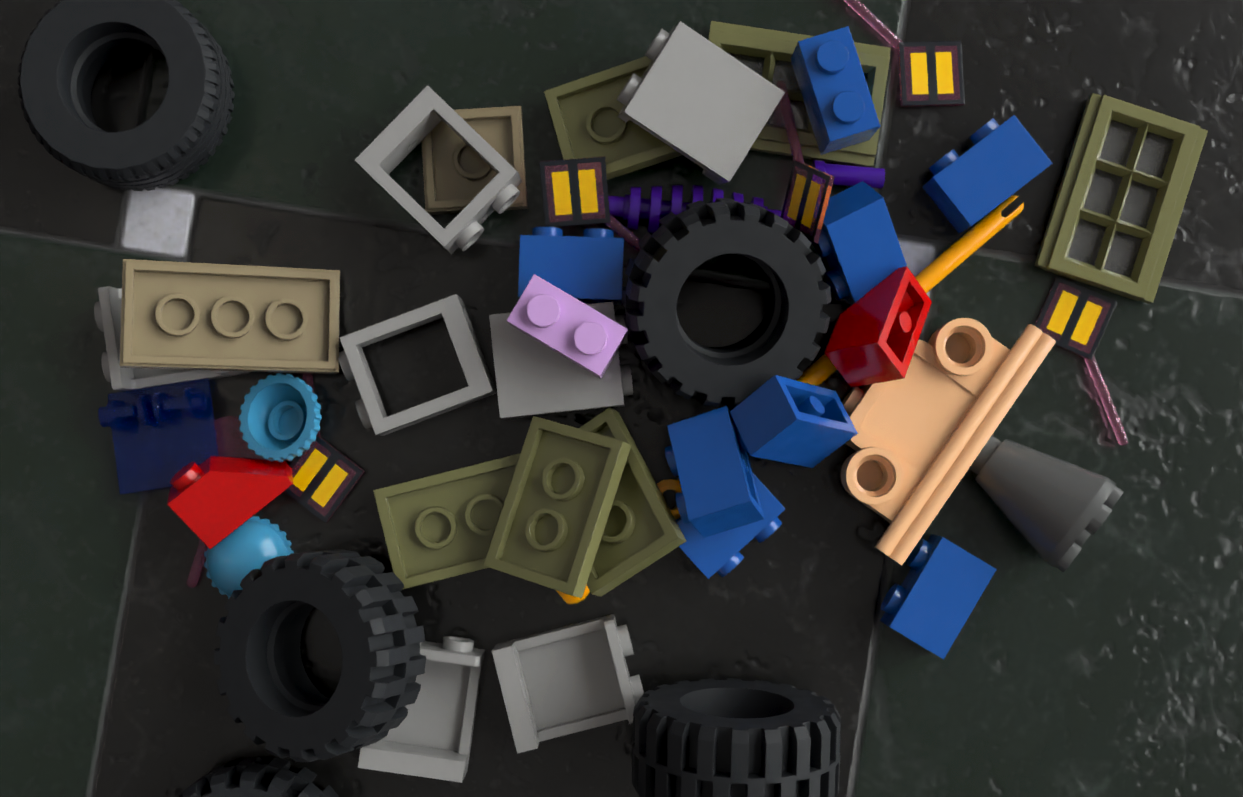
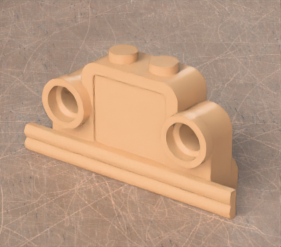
[841,318,1056,566]

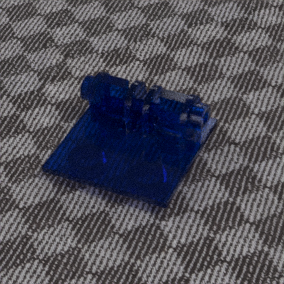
[98,378,219,495]

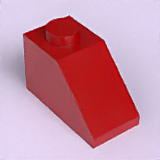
[824,266,932,387]
[167,456,293,549]

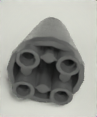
[969,435,1124,573]

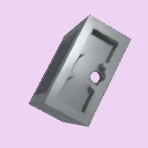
[355,85,522,254]
[338,294,497,436]

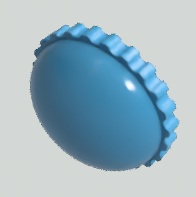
[239,373,322,463]
[204,516,294,599]

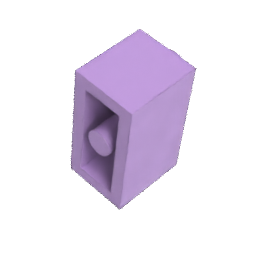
[507,274,628,379]

